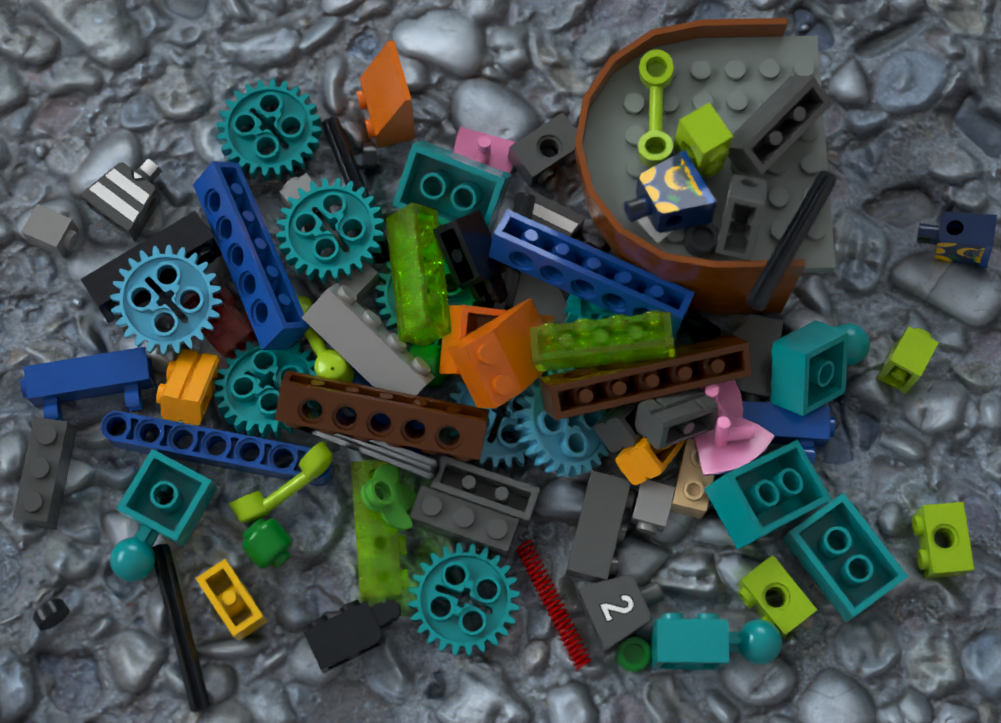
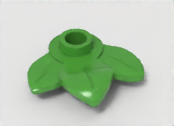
[361,464,417,530]

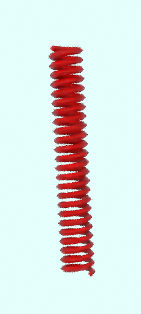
[516,539,592,671]

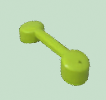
[638,49,674,168]
[297,296,354,383]
[228,441,333,523]

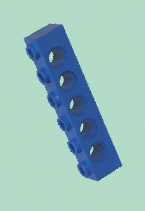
[193,161,310,350]
[489,209,695,340]

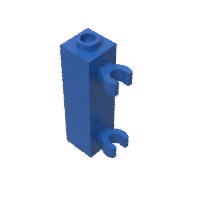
[20,347,155,421]
[742,401,835,464]

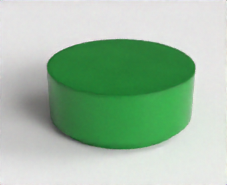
[616,637,652,673]

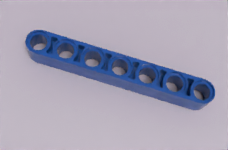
[100,411,334,486]

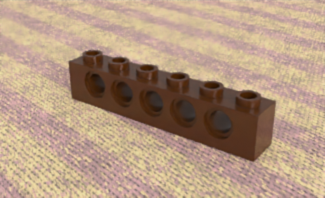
[539,334,753,420]
[275,370,490,461]

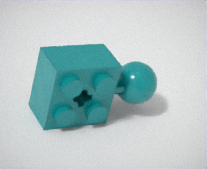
[770,320,870,416]
[110,449,217,582]
[650,613,782,670]

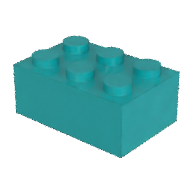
[392,140,512,234]
[704,440,832,550]
[782,492,909,623]

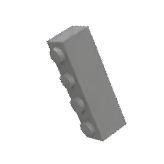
[301,283,435,396]

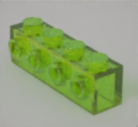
[386,202,452,347]
[530,310,676,372]
[351,459,410,603]

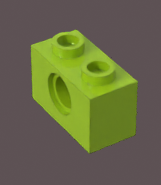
[673,102,733,178]
[876,326,939,394]
[912,502,975,579]
[736,555,817,638]

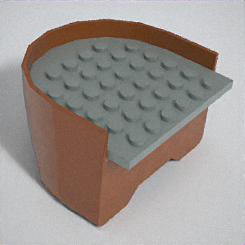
[575,18,836,315]

